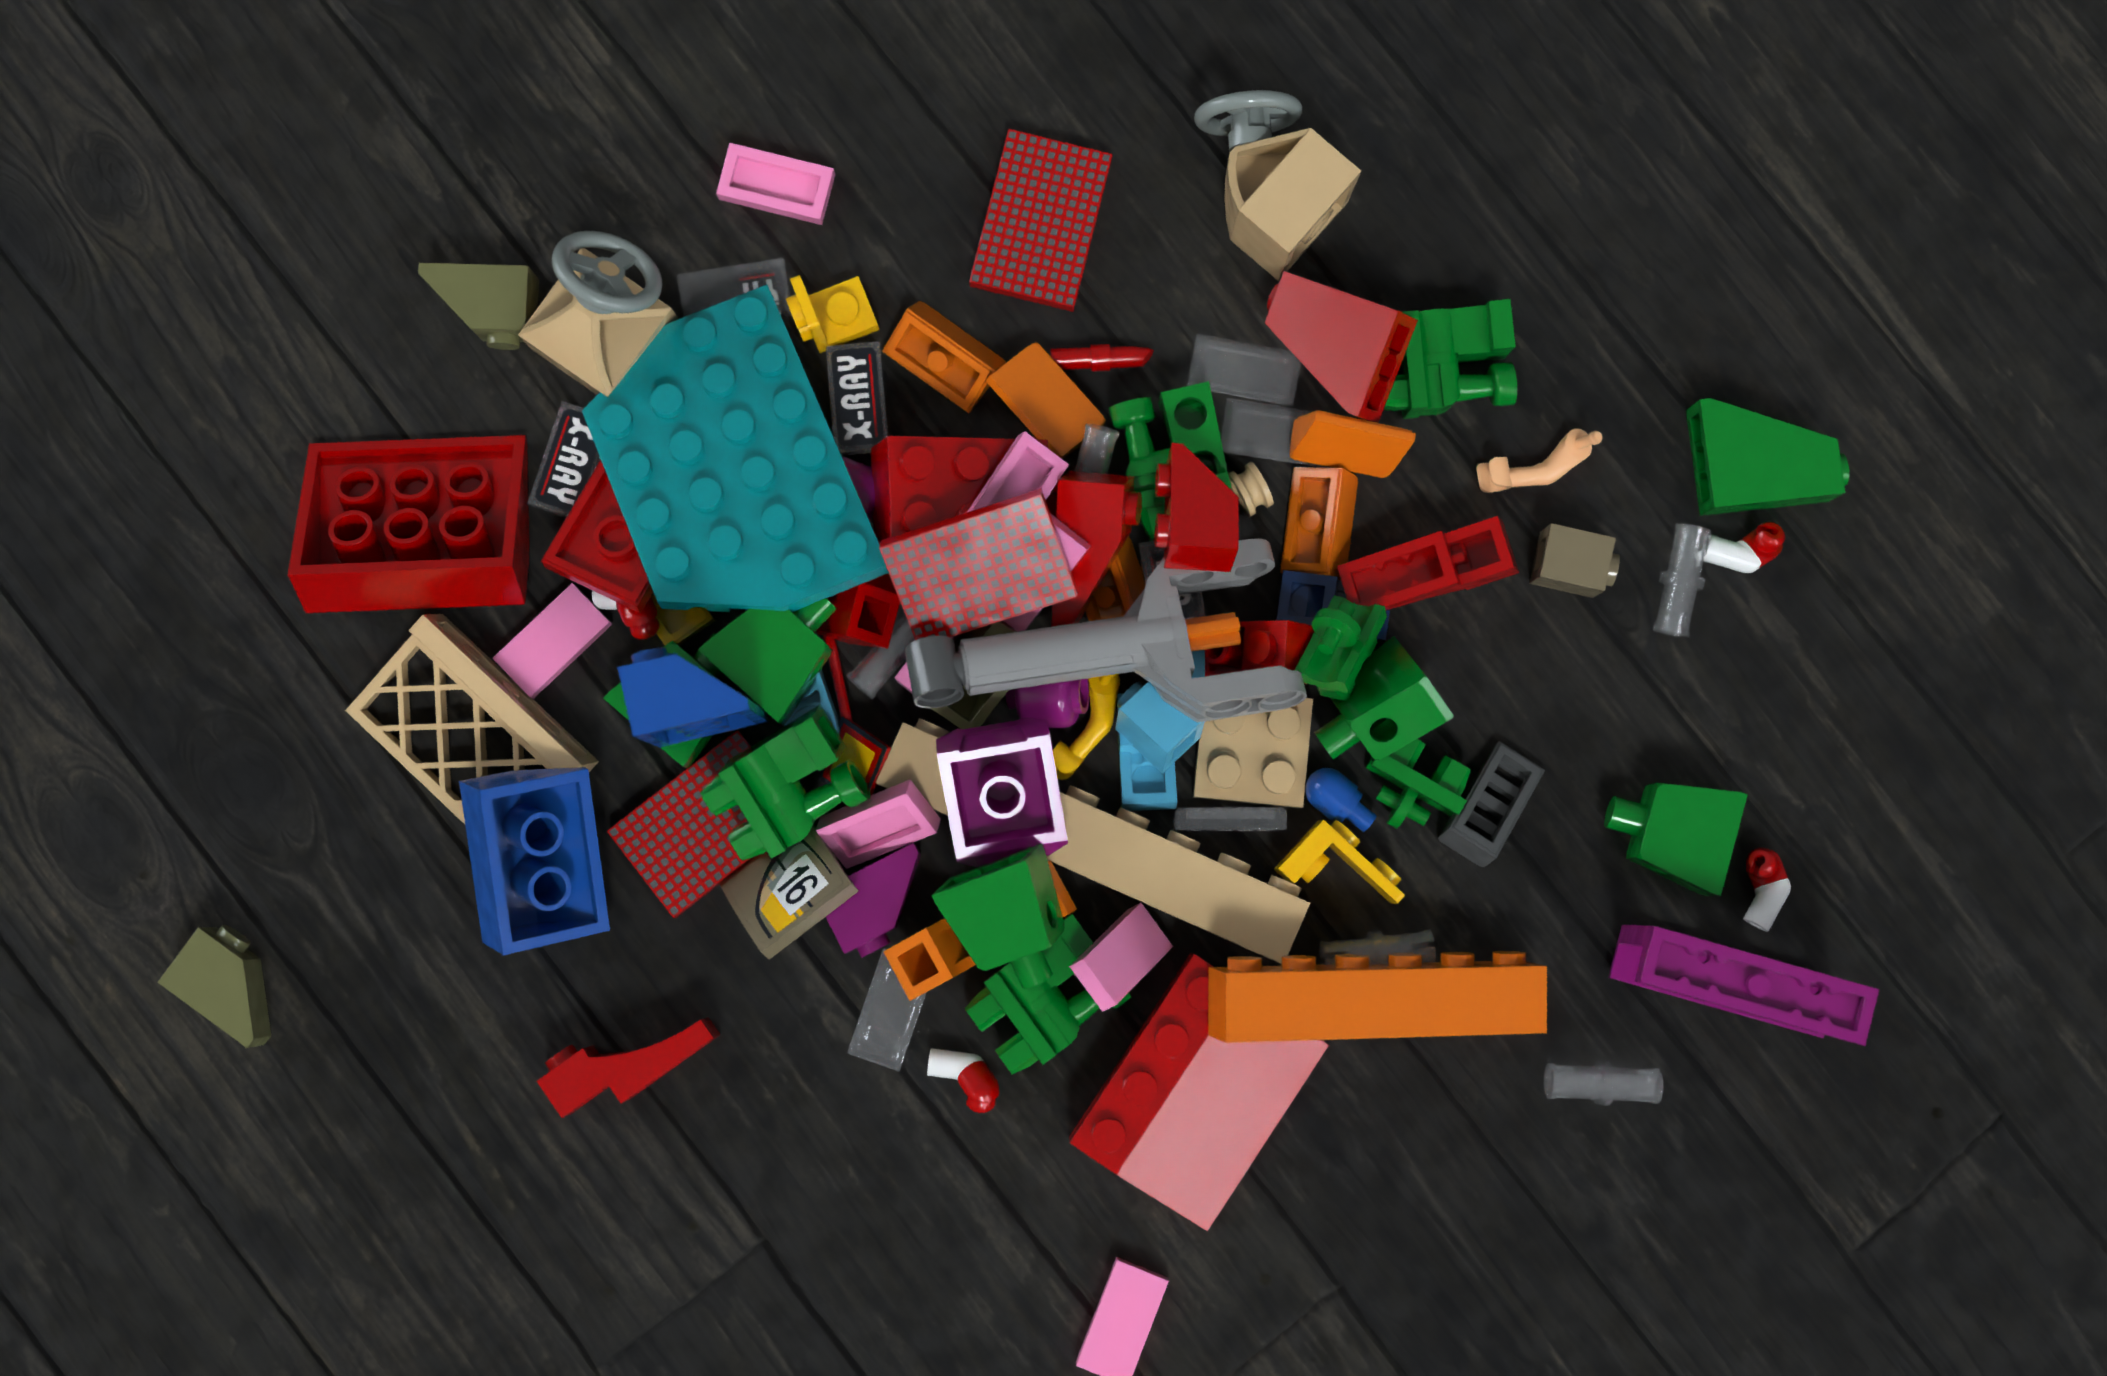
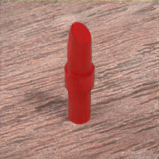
[1050,344,1154,371]

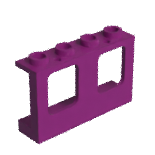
[1608,925,1879,1046]

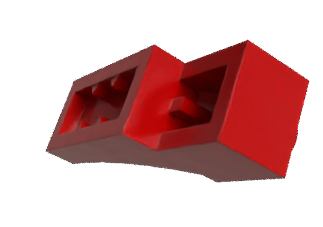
[1337,516,1519,611]
[536,1017,721,1118]

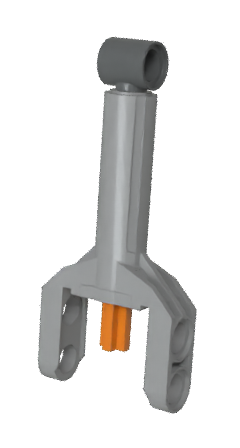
[905,539,1307,722]

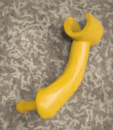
[1053,674,1120,780]

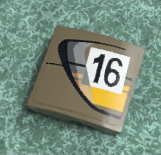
[719,825,859,959]

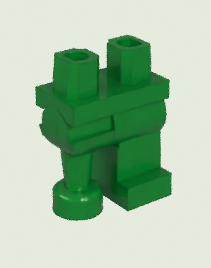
[1384,299,1517,419]
[1109,381,1232,542]
[700,705,871,861]
[965,914,1132,1074]

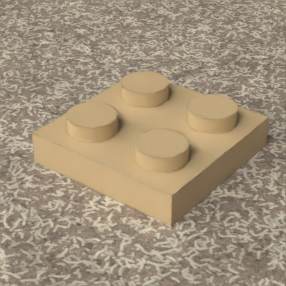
[1193,698,1313,808]

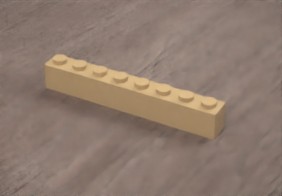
[876,718,1310,964]

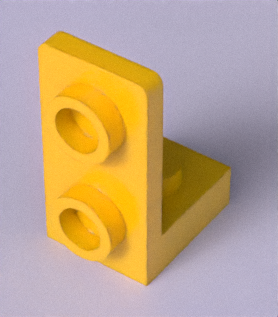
[785,275,879,353]
[1274,819,1405,904]

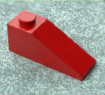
[1051,471,1142,627]

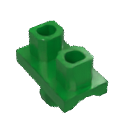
[1295,595,1387,701]
[1365,739,1471,829]

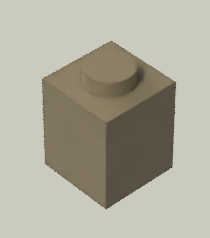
[1529,523,1620,598]

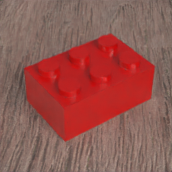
[871,436,1051,544]

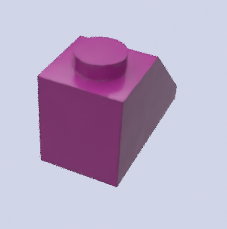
[826,843,921,958]

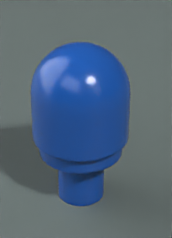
[1305,768,1377,832]

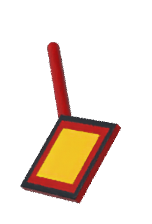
[818,636,891,795]

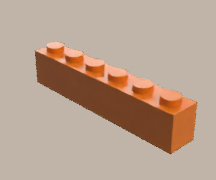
[1208,951,1547,1043]

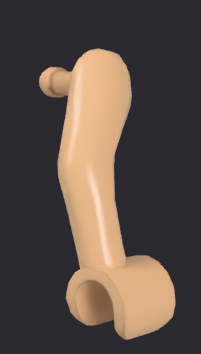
[1476,428,1603,493]

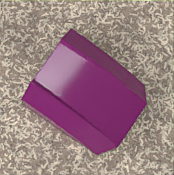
[936,717,1068,867]

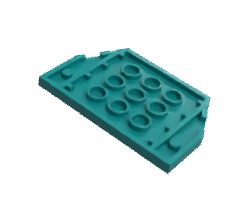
[582,284,889,612]

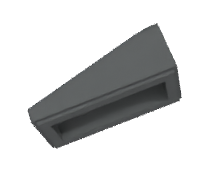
[1438,741,1545,867]

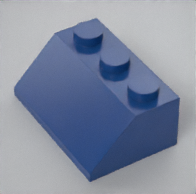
[618,648,769,748]
[459,767,610,955]

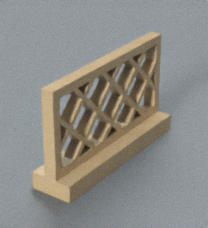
[345,614,599,824]

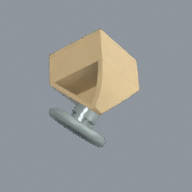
[1194,90,1361,281]
[518,231,678,397]

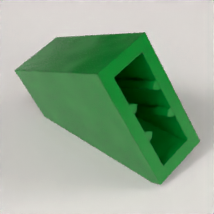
[1686,398,1849,516]

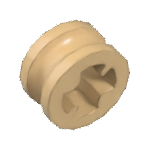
[1228,462,1274,517]

